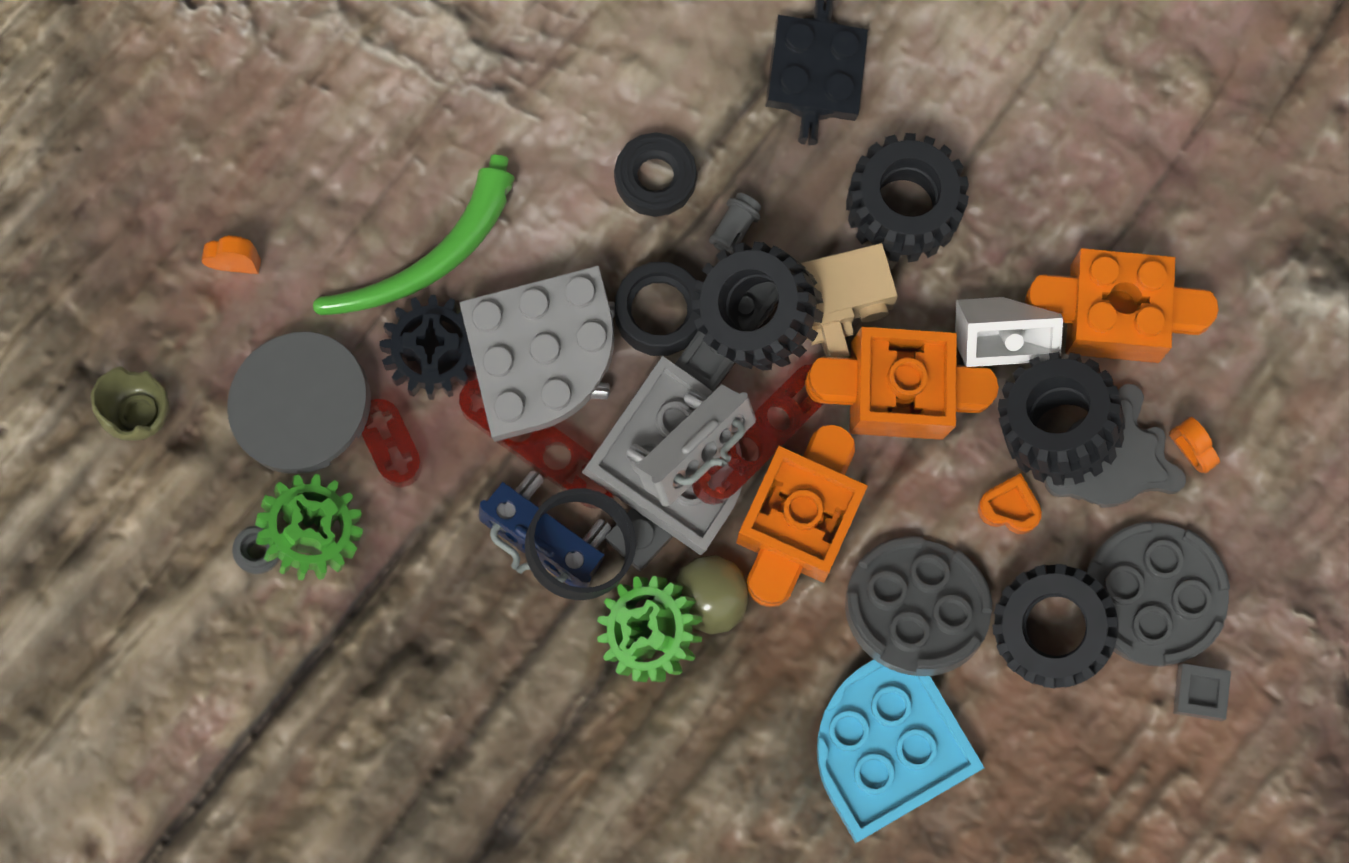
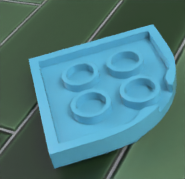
[817,660,985,844]

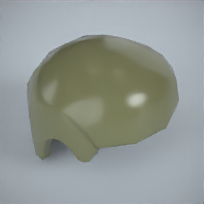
[90,366,170,441]
[676,555,749,635]

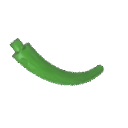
[313,154,515,315]

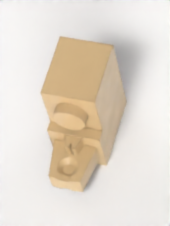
[801,243,898,358]

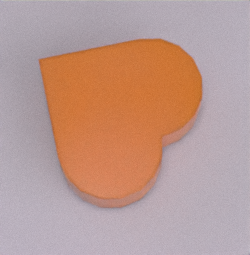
[202,235,261,274]
[1169,417,1220,473]
[978,473,1042,534]

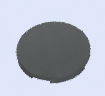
[227,332,371,474]
[1086,521,1230,667]
[845,536,993,676]

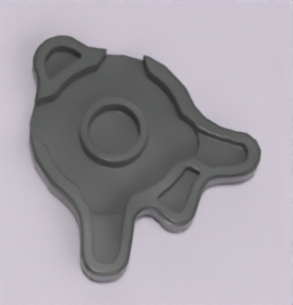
[1044,384,1186,508]

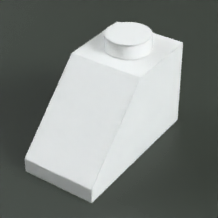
[955,297,1063,367]

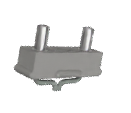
[627,384,756,507]

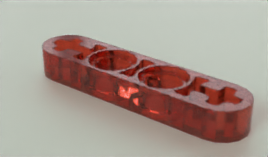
[692,364,823,505]
[459,379,615,509]

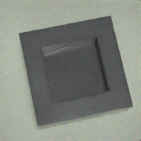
[605,508,673,572]
[1173,663,1231,721]

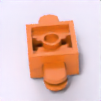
[1025,248,1219,363]
[805,327,999,440]
[736,425,868,607]

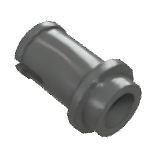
[709,193,761,254]

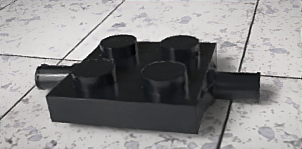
[765,0,868,145]

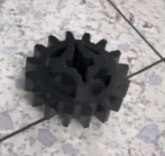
[379,295,476,400]

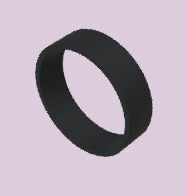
[525,488,636,600]

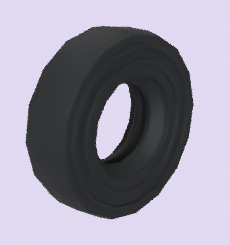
[614,132,698,217]

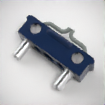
[478,471,611,588]

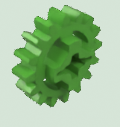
[255,474,363,581]
[597,576,702,682]

